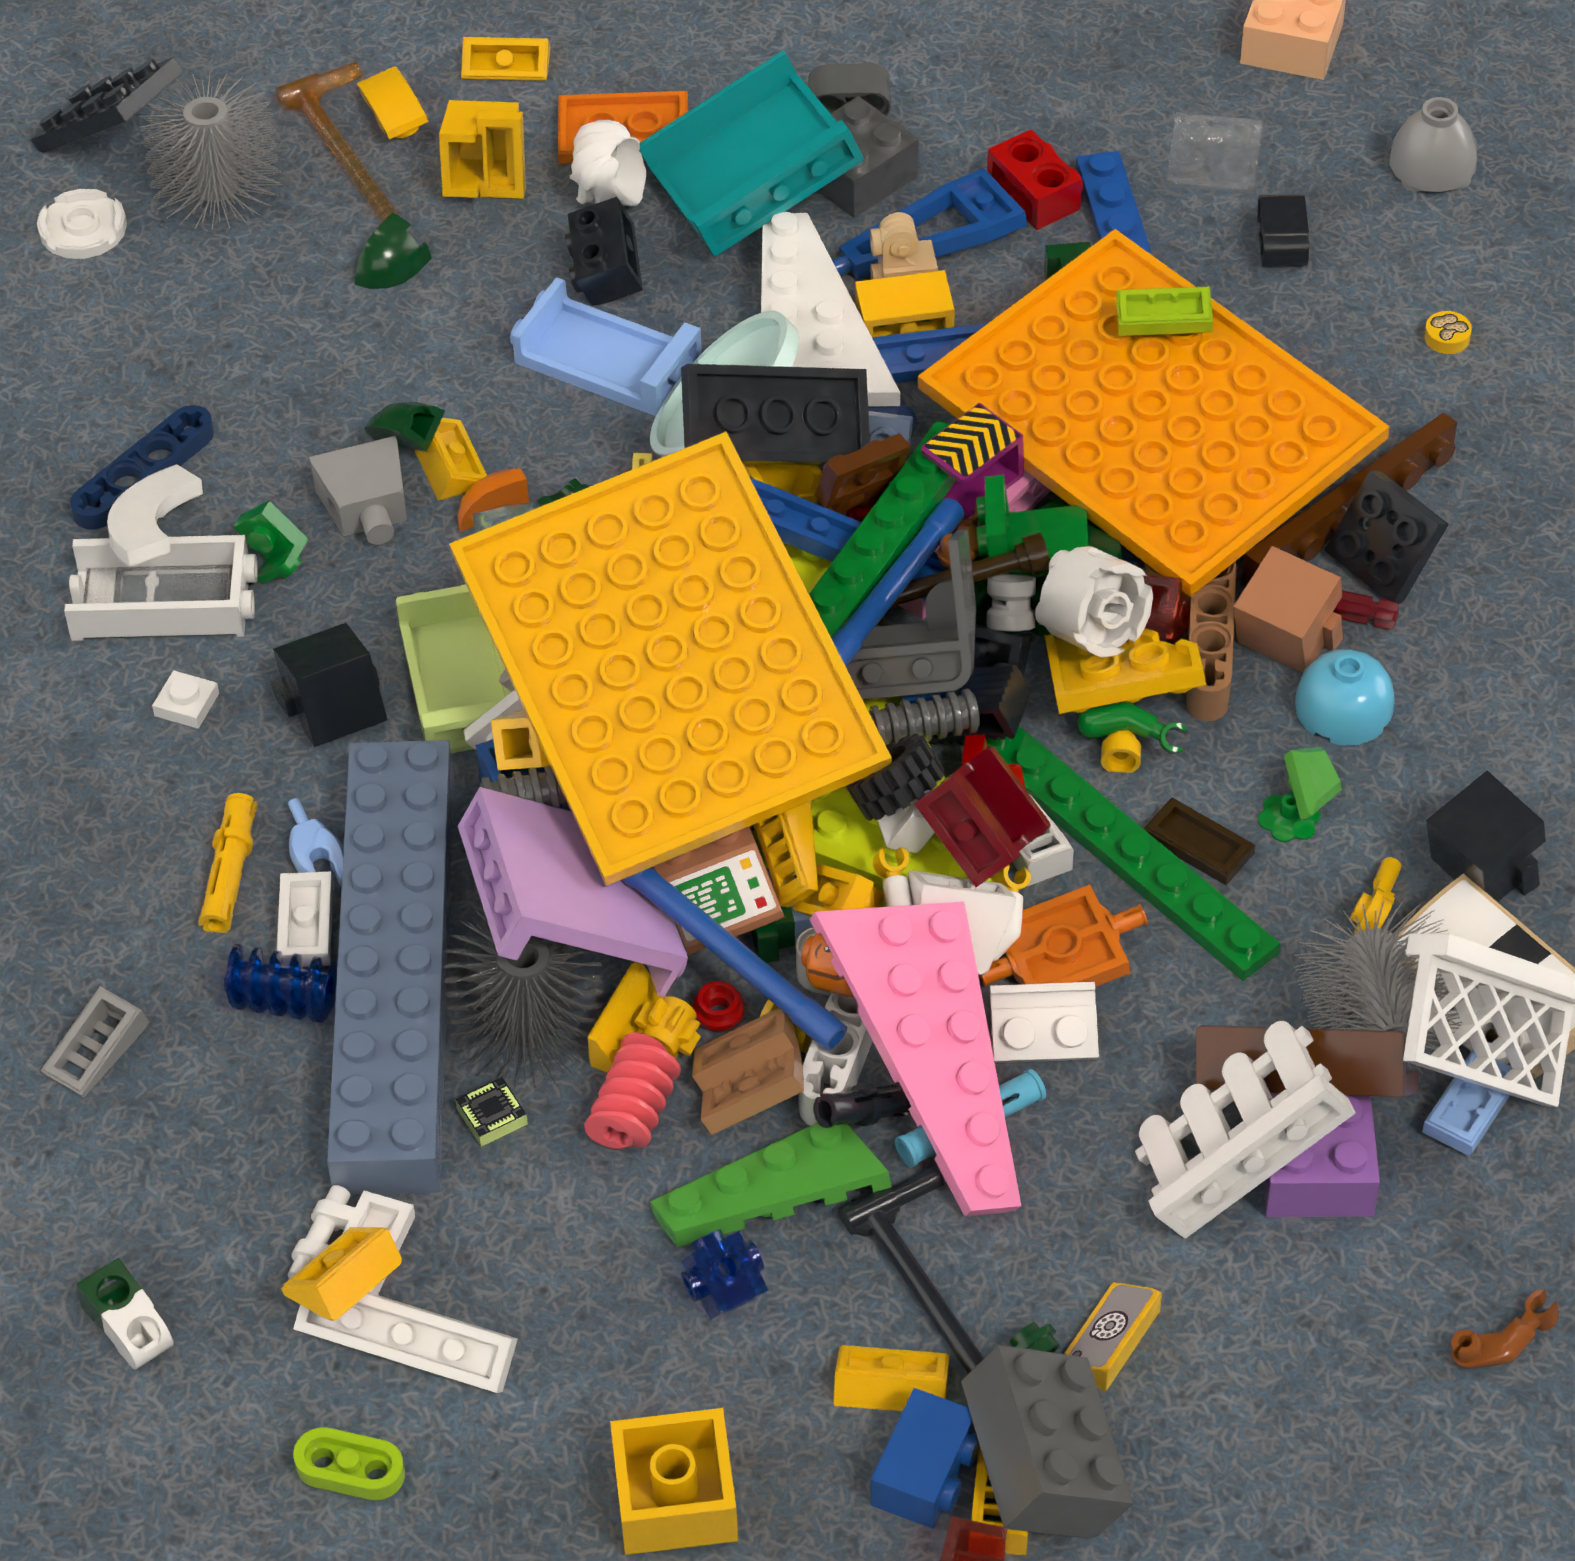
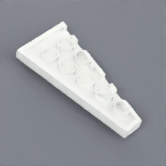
[761,212,900,407]

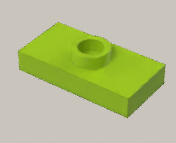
[1116,286,1213,336]

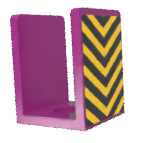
[921,403,1024,520]

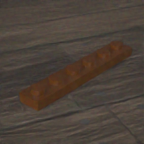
[1242,412,1457,586]

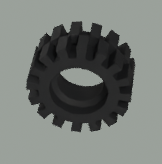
[845,734,945,821]

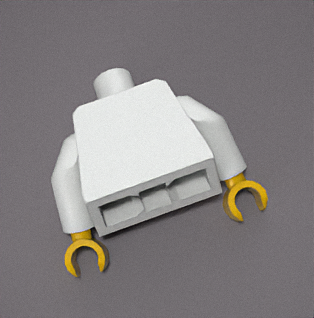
[873,847,1031,975]

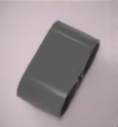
[808,63,891,116]

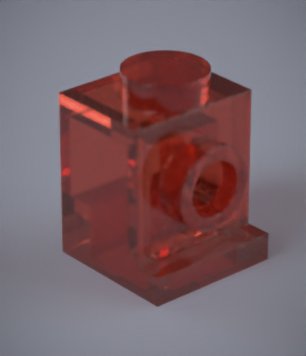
[1143,575,1190,645]

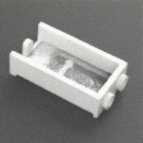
[64,535,258,641]

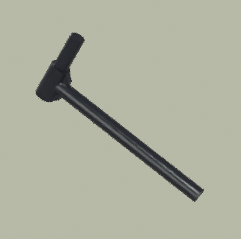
[838,1166,984,1374]

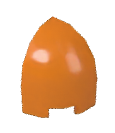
[457,468,530,532]

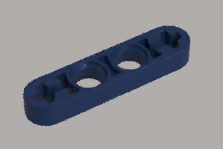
[70,405,214,530]

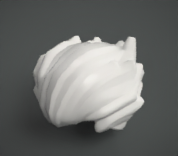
[570,120,646,207]

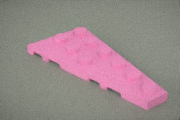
[809,902,1021,1217]

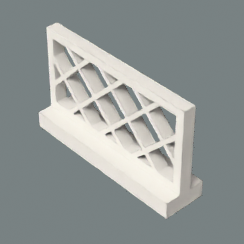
[1403,933,1575,1107]

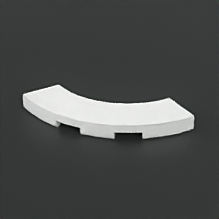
[107,465,203,567]

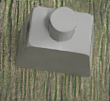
[309,436,407,545]

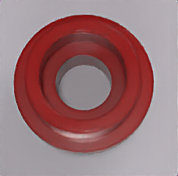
[693,981,745,1031]

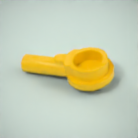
[1350,857,1402,934]

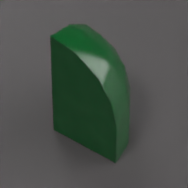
[355,212,432,289]
[364,402,446,452]

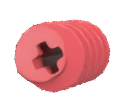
[584,1032,681,1150]

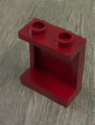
[914,746,1051,887]

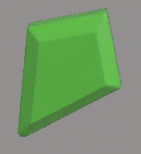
[1283,747,1342,821]

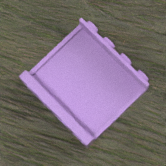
[458,787,688,997]

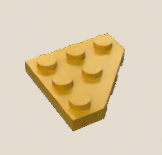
[1044,628,1206,714]

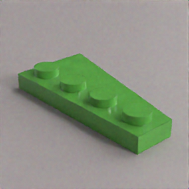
[650,1123,892,1248]

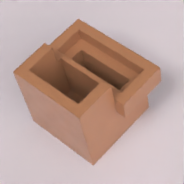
[1233,546,1343,673]

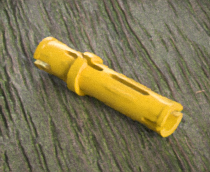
[198,793,258,933]

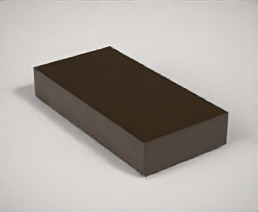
[1143,797,1255,885]

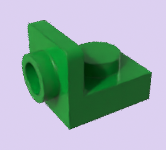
[233,501,309,584]

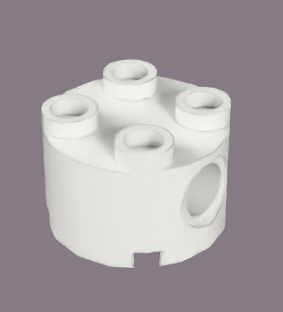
[1035,546,1153,658]

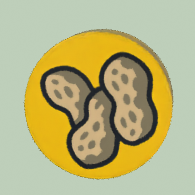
[1424,311,1472,354]

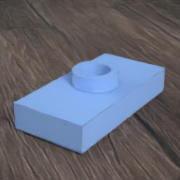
[1422,1049,1518,1156]

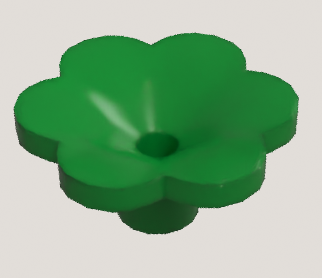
[1258,793,1321,843]

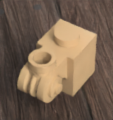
[870,212,938,280]

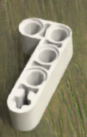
[796,927,872,1126]

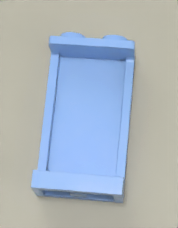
[510,277,702,416]

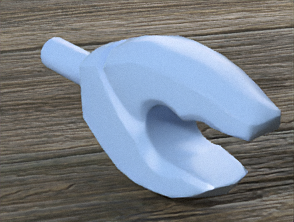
[288,798,344,886]

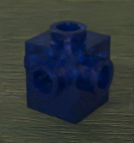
[681,1229,769,1320]

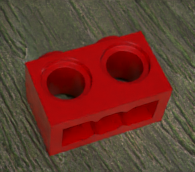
[987,129,1083,230]

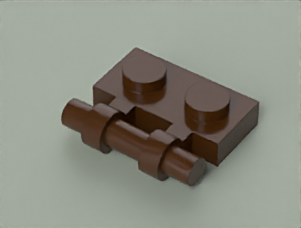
[814,433,911,515]

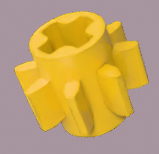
[634,996,701,1058]

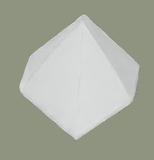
[878,790,935,853]

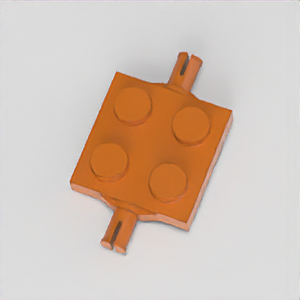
[979,884,1148,987]

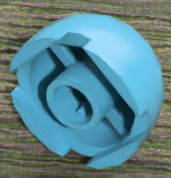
[1295,649,1395,745]

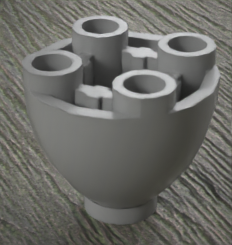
[1389,97,1477,192]

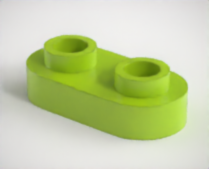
[293,1427,405,1500]

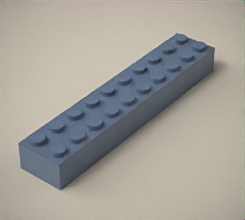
[327,740,454,1195]

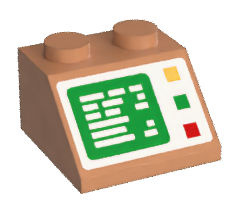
[654,827,785,955]

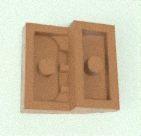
[692,1008,804,1136]

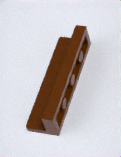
[1196,1025,1418,1097]

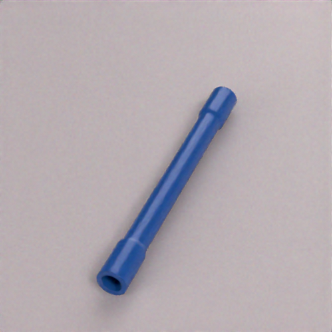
[831,498,964,667]
[622,867,847,1051]

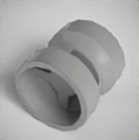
[987,574,1036,631]

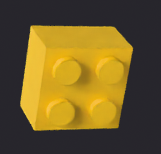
[610,1408,738,1555]

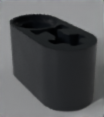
[1257,194,1309,266]

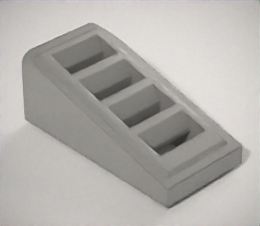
[40,986,150,1098]

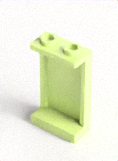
[396,584,511,753]

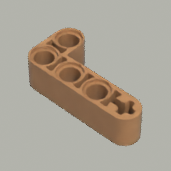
[1143,562,1236,721]

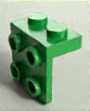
[976,474,1089,577]

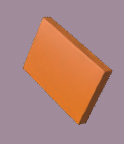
[558,91,688,164]

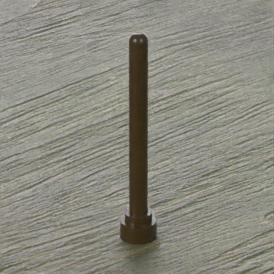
[891,532,1050,607]

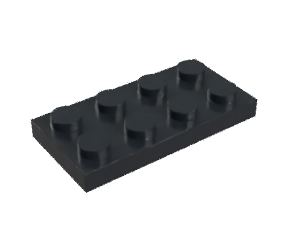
[30,57,184,153]
[681,364,870,466]

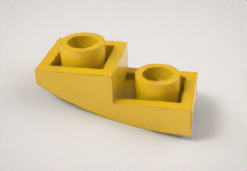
[357,66,429,140]

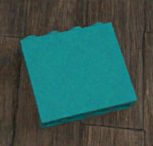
[639,50,865,257]

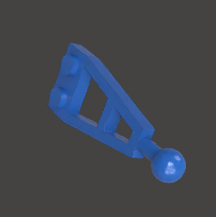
[832,168,1027,279]

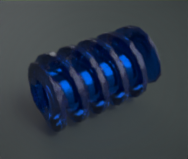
[224,944,338,1023]

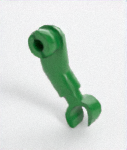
[1077,701,1188,754]

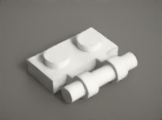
[288,1185,415,1295]

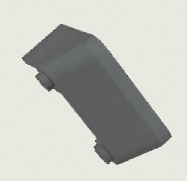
[846,529,976,699]

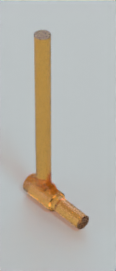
[276,61,399,222]

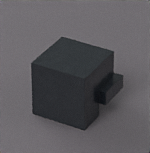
[270,622,388,747]
[1426,770,1546,902]

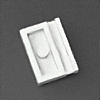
[989,982,1099,1063]

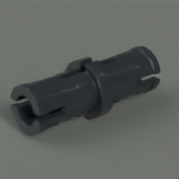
[813,1082,911,1128]

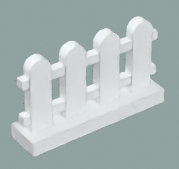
[1135,1021,1355,1239]

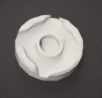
[37,189,127,259]

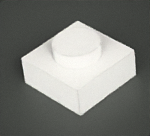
[152,670,219,729]

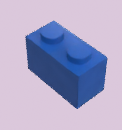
[871,1388,980,1529]

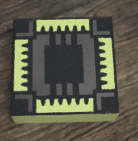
[455,1077,528,1147]

